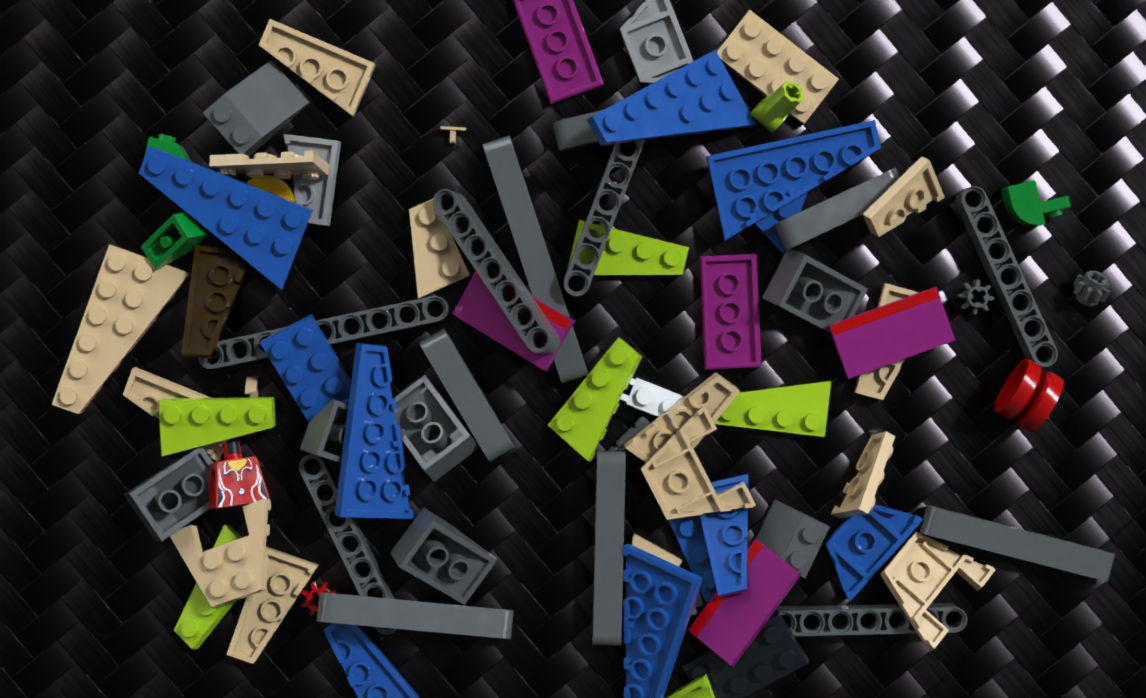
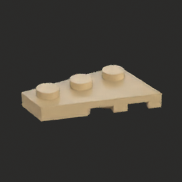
[409,198,470,299]

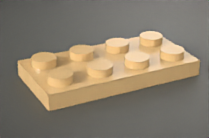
[717,10,839,125]

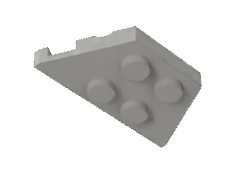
[619,0,693,84]

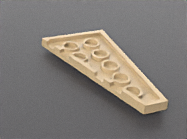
[52,244,191,414]

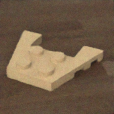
[641,405,756,520]
[170,499,271,607]
[880,532,995,651]

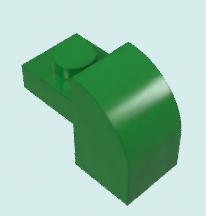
[1001,180,1071,227]

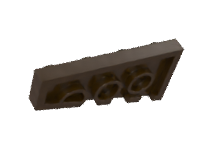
[181,245,249,359]

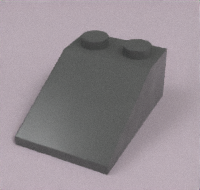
[203,60,310,157]
[762,248,868,333]
[394,375,480,482]
[124,446,213,542]
[390,507,497,605]

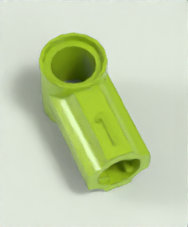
[751,81,804,133]

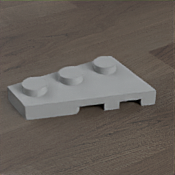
[284,134,341,226]

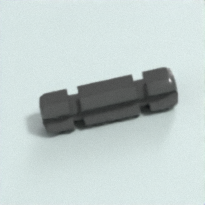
[607,416,650,453]

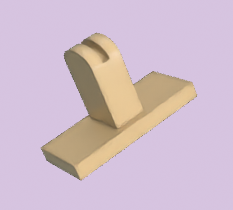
[440,126,466,144]
[245,376,258,397]

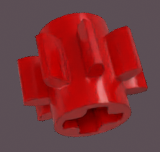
[301,581,337,616]

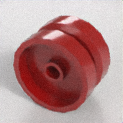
[994,358,1064,432]

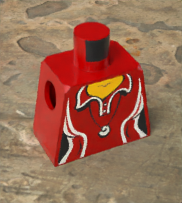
[209,441,269,509]

